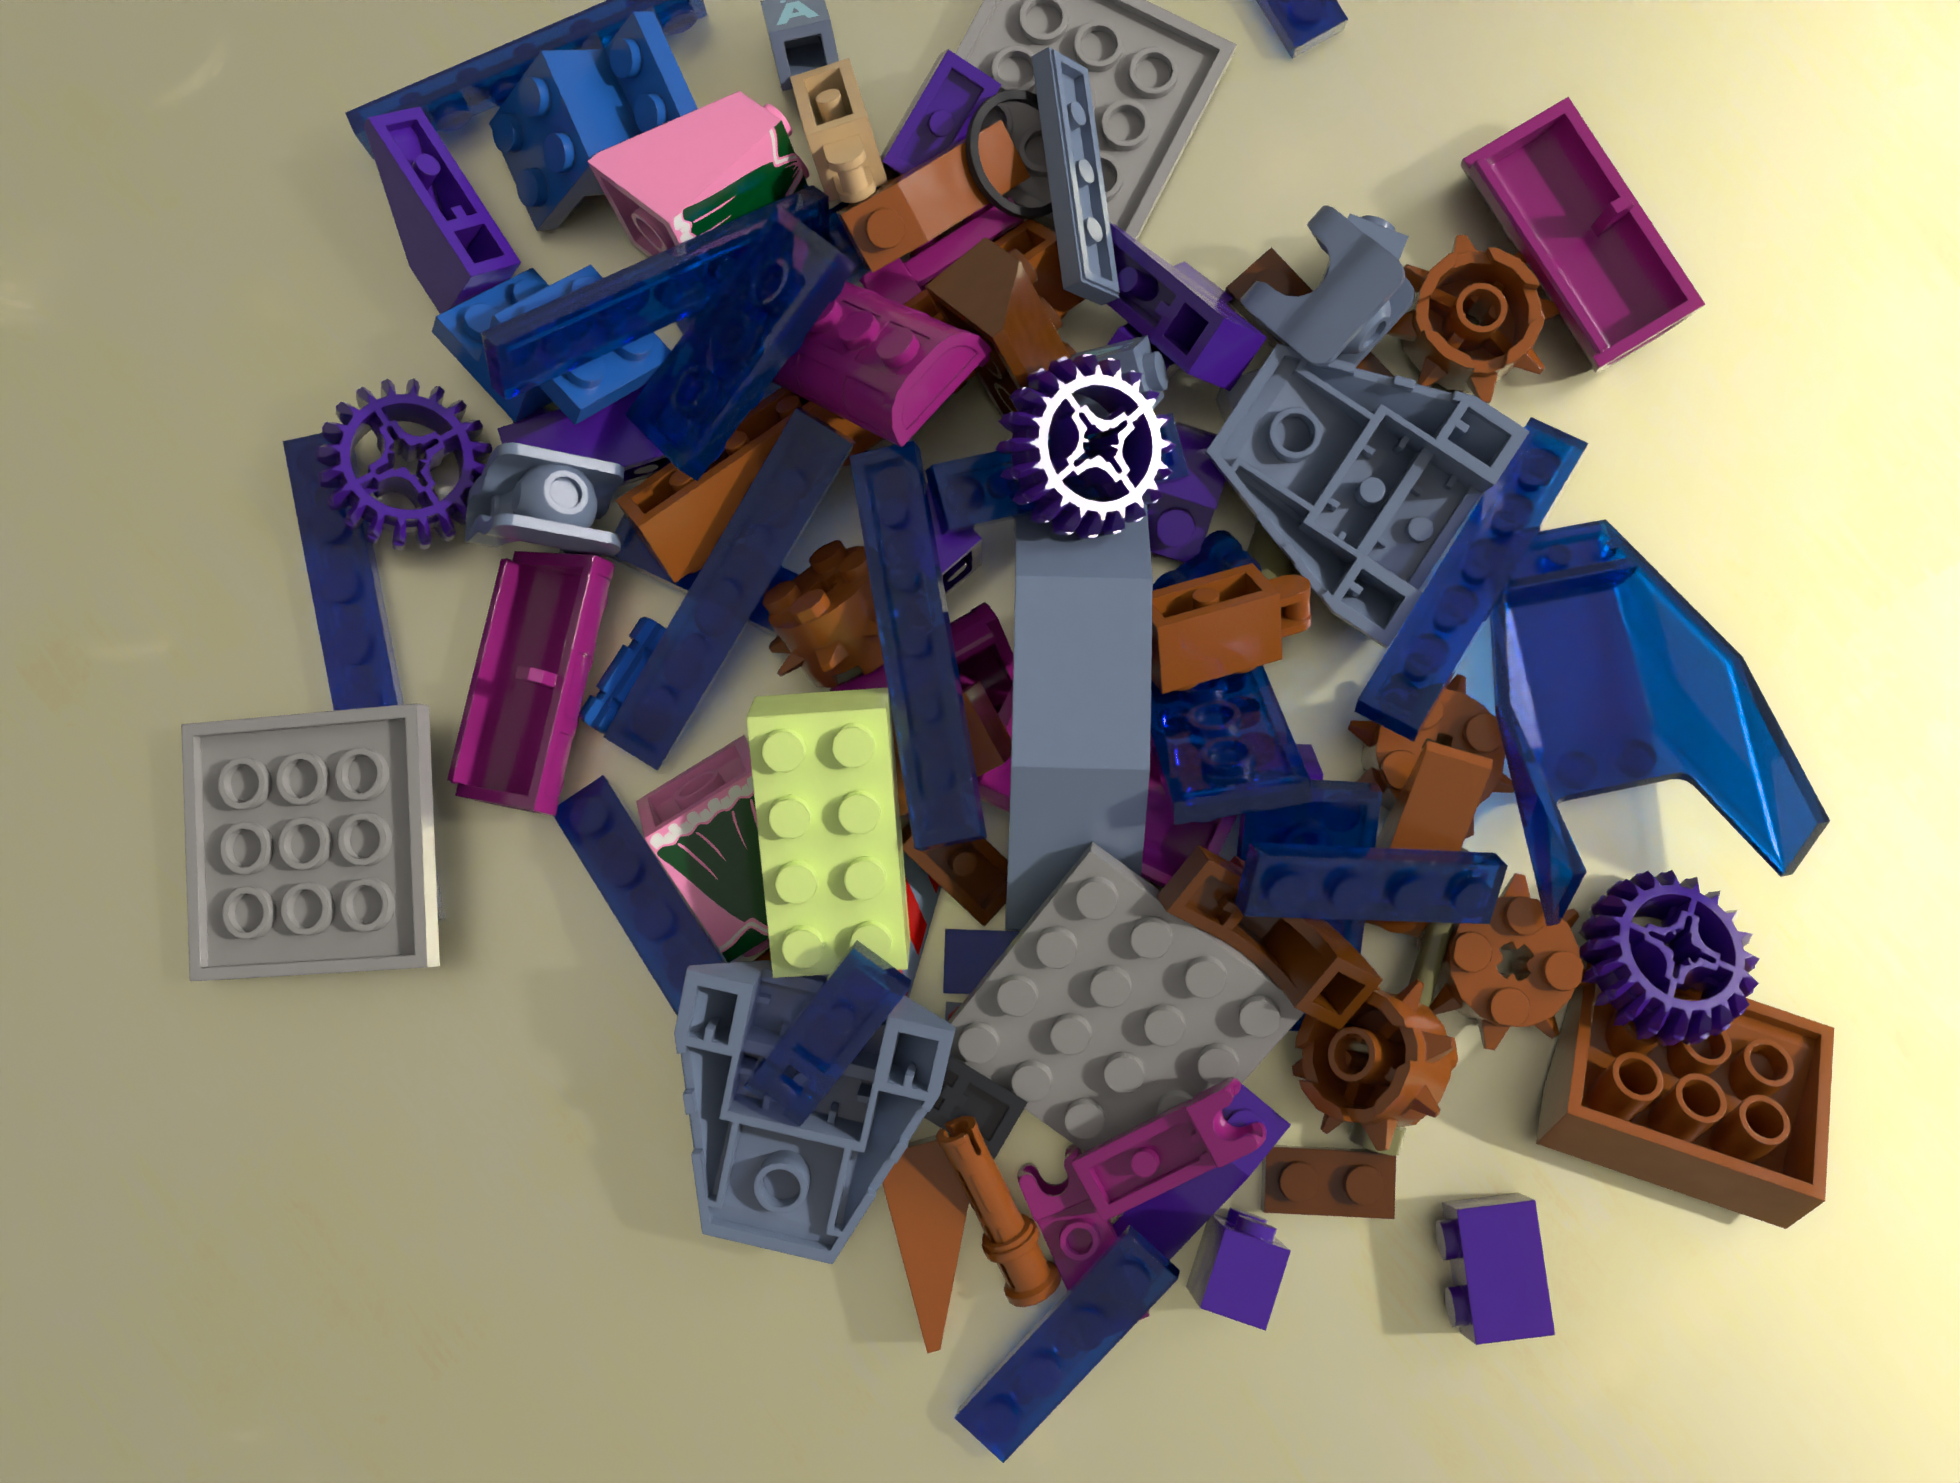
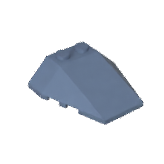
[1205,344,1530,648]
[674,960,956,1264]

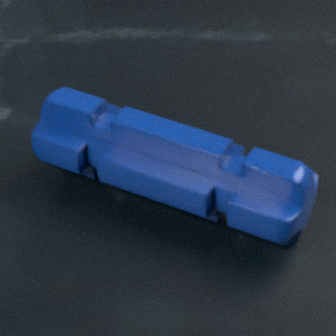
[579,617,670,734]

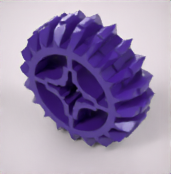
[995,354,1176,539]
[316,378,492,550]
[1578,870,1760,1047]

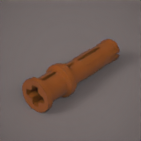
[936,1116,1061,1307]

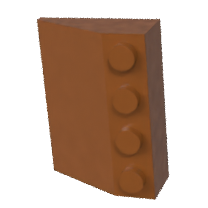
[1536,960,1834,1229]

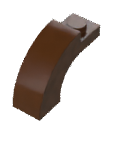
[1156,845,1383,1030]

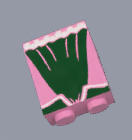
[587,91,816,303]
[636,735,769,963]

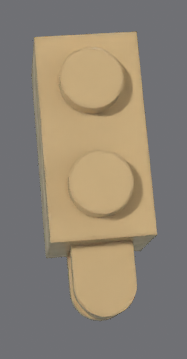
[790,58,888,203]

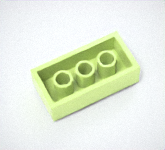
[746,687,910,978]

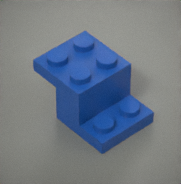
[489,11,698,231]
[432,264,676,425]

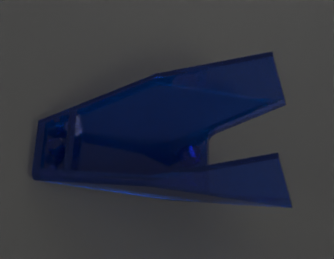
[1486,519,1830,926]

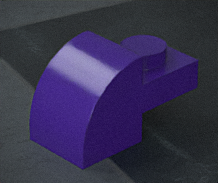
[1147,421,1226,566]

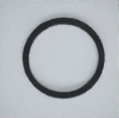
[966,89,1053,219]

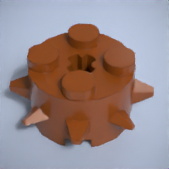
[1387,234,1560,403]
[762,540,922,688]
[1348,674,1516,839]
[1416,873,1592,1051]
[1292,979,1458,1151]

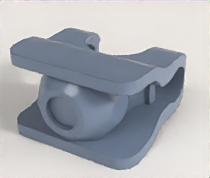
[1240,205,1415,367]
[465,442,624,557]

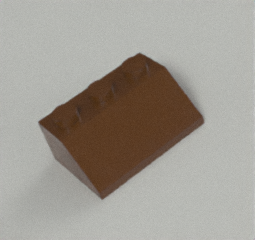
[925,237,1085,461]

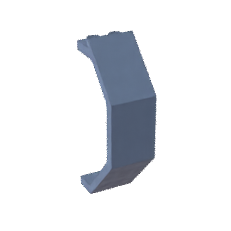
[1005,476,1153,931]

